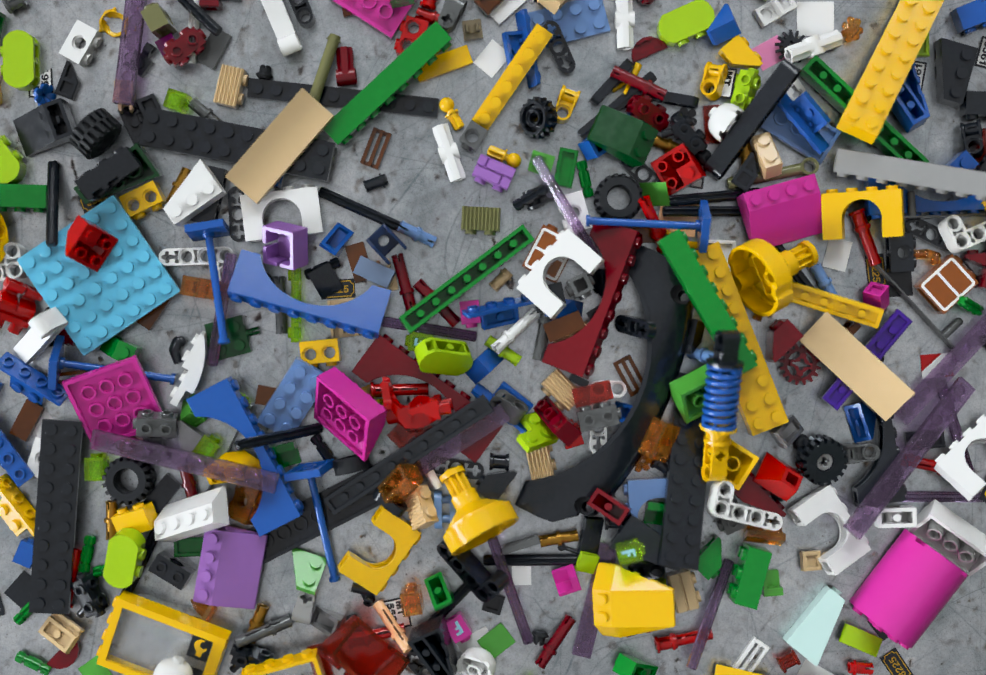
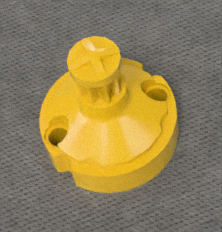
[728,238,819,316]
[439,465,519,556]

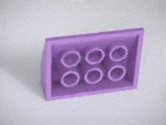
[193,525,268,609]

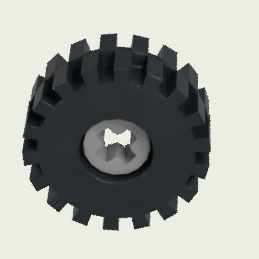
[795,434,848,486]

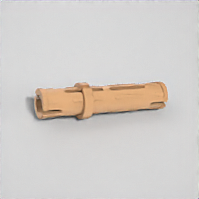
[373,599,412,654]

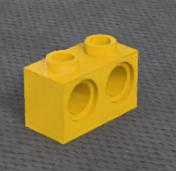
[119,180,168,220]
[299,338,342,367]

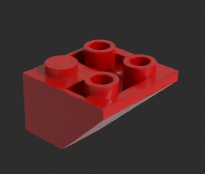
[650,143,707,196]
[65,215,119,272]
[753,452,803,501]

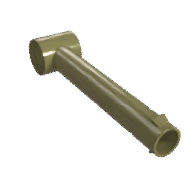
[310,33,341,102]
[727,157,819,190]

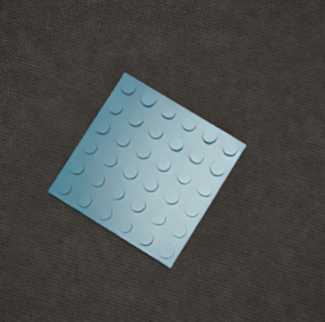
[17,195,181,356]

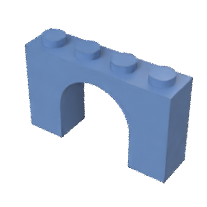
[623,476,667,558]

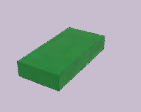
[553,147,579,189]
[174,536,204,557]

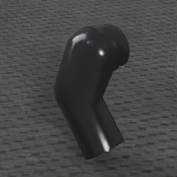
[169,336,186,365]

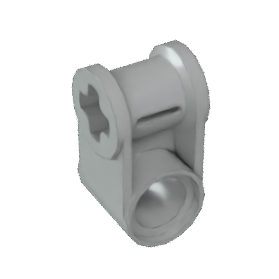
[291,591,317,625]

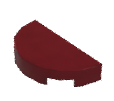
[631,36,668,64]
[46,640,80,669]

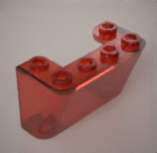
[317,615,410,675]

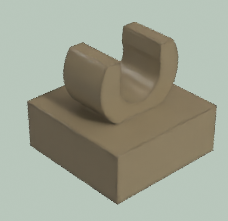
[462,19,483,42]

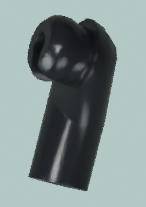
[351,583,375,607]

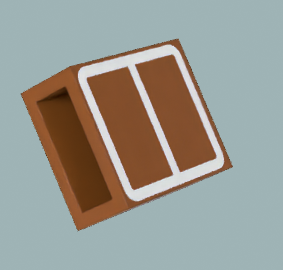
[522,224,569,283]
[913,254,979,314]

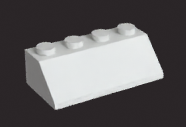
[154,486,230,542]
[908,499,986,577]

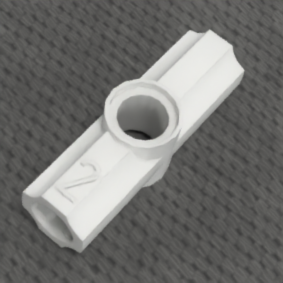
[614,0,635,51]
[784,30,843,63]
[432,123,466,183]

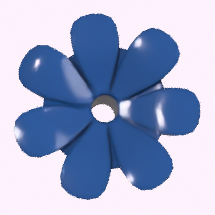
[33,83,56,106]

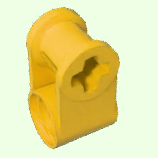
[700,61,728,101]
[556,85,581,124]

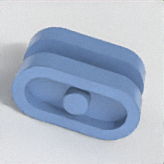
[434,490,456,529]

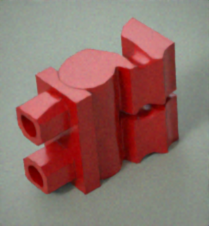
[0,276,43,335]

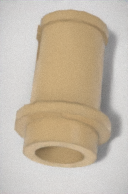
[489,268,513,292]

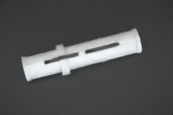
[490,308,540,354]

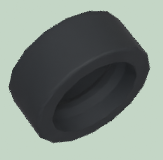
[332,454,371,476]

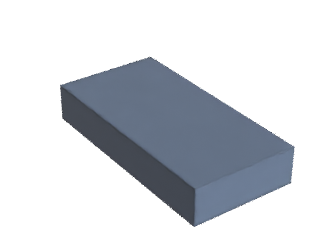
[353,256,396,289]

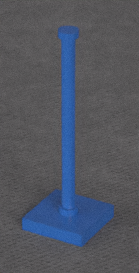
[586,200,711,253]
[184,218,230,345]
[48,335,176,390]
[283,459,341,583]

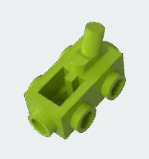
[730,68,761,111]

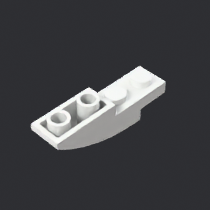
[169,330,207,407]

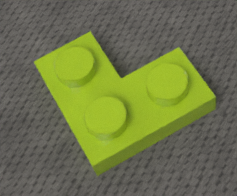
[516,412,558,453]

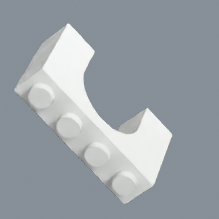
[240,184,324,243]
[517,228,605,319]
[934,414,986,501]
[787,485,871,576]

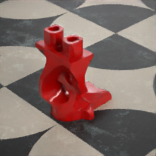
[380,376,453,429]

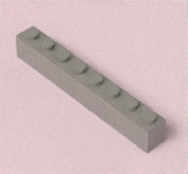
[833,148,986,201]

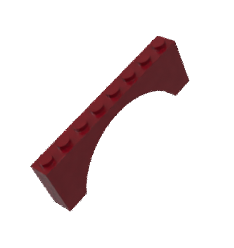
[542,225,643,379]
[351,334,503,463]

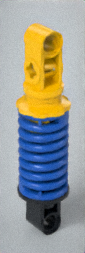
[700,330,744,482]

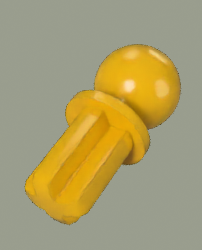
[439,97,464,131]
[487,145,521,168]

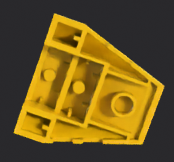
[592,562,676,638]

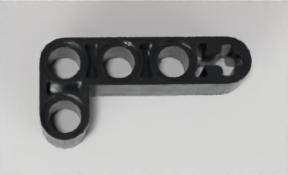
[437,540,510,602]

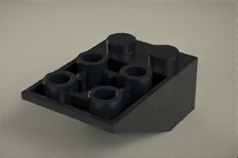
[13,98,76,157]

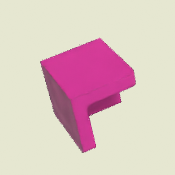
[863,281,889,310]
[551,564,581,597]

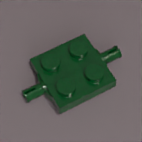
[204,315,261,362]

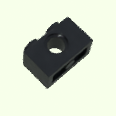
[885,233,917,273]
[148,550,196,590]

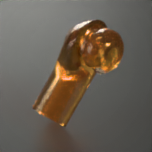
[914,249,942,265]

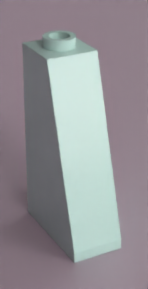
[782,585,845,666]

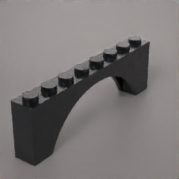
[832,356,907,508]

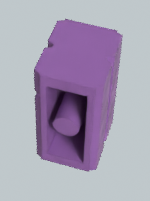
[472,154,516,193]

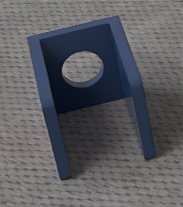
[366,223,407,265]

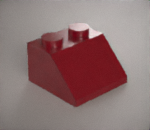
[765,319,804,363]

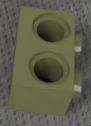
[140,3,178,39]

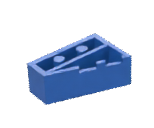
[950,0,986,35]
[891,61,930,133]

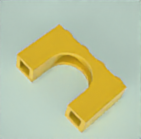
[821,185,905,240]
[337,505,421,596]

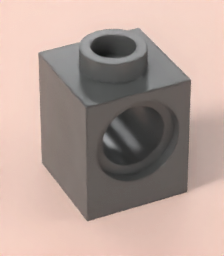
[459,120,488,152]

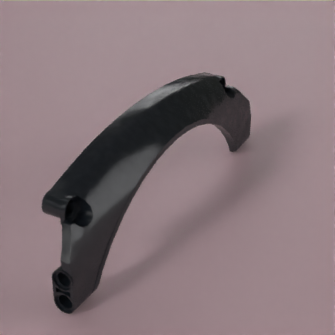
[515,246,694,522]

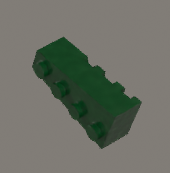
[73,143,164,204]

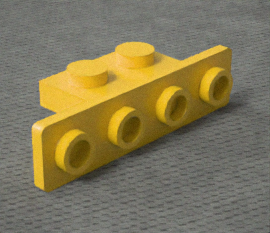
[0,474,36,537]

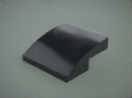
[118,93,161,145]

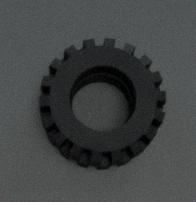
[69,108,122,160]
[594,173,644,219]
[102,455,156,505]

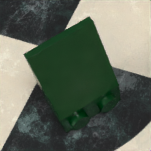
[587,105,659,168]

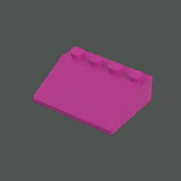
[736,174,822,247]
[314,367,387,462]

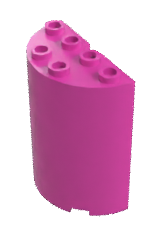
[849,529,969,650]

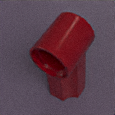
[336,46,357,86]

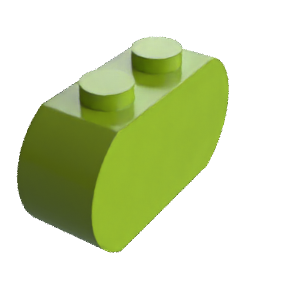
[657,0,715,47]
[0,30,40,91]
[0,135,26,184]
[414,337,473,376]
[103,528,147,588]

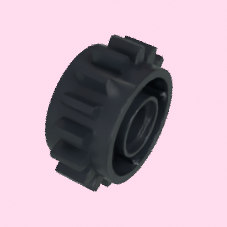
[520,97,558,139]

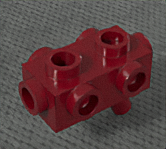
[163,26,207,68]
[624,94,670,132]

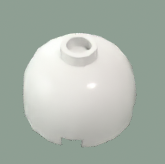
[708,103,744,142]
[456,647,496,675]
[153,656,193,675]

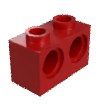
[394,15,430,56]

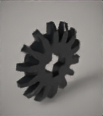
[775,30,805,64]

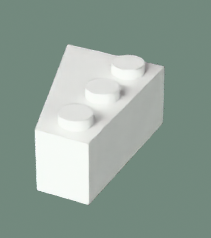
[163,159,227,227]

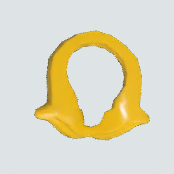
[99,7,128,37]

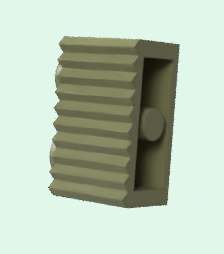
[461,206,501,236]

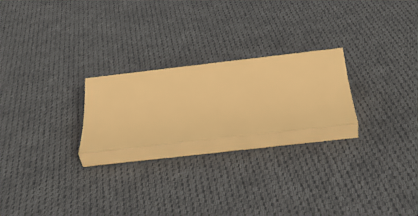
[225,88,334,204]
[799,311,915,421]

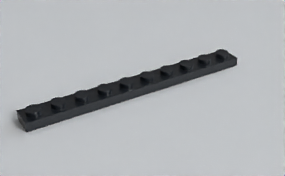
[247,78,439,119]
[323,394,494,515]

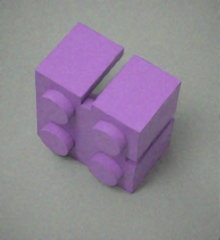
[262,221,308,270]

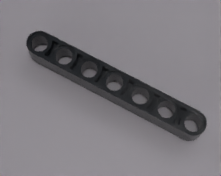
[703,59,801,180]

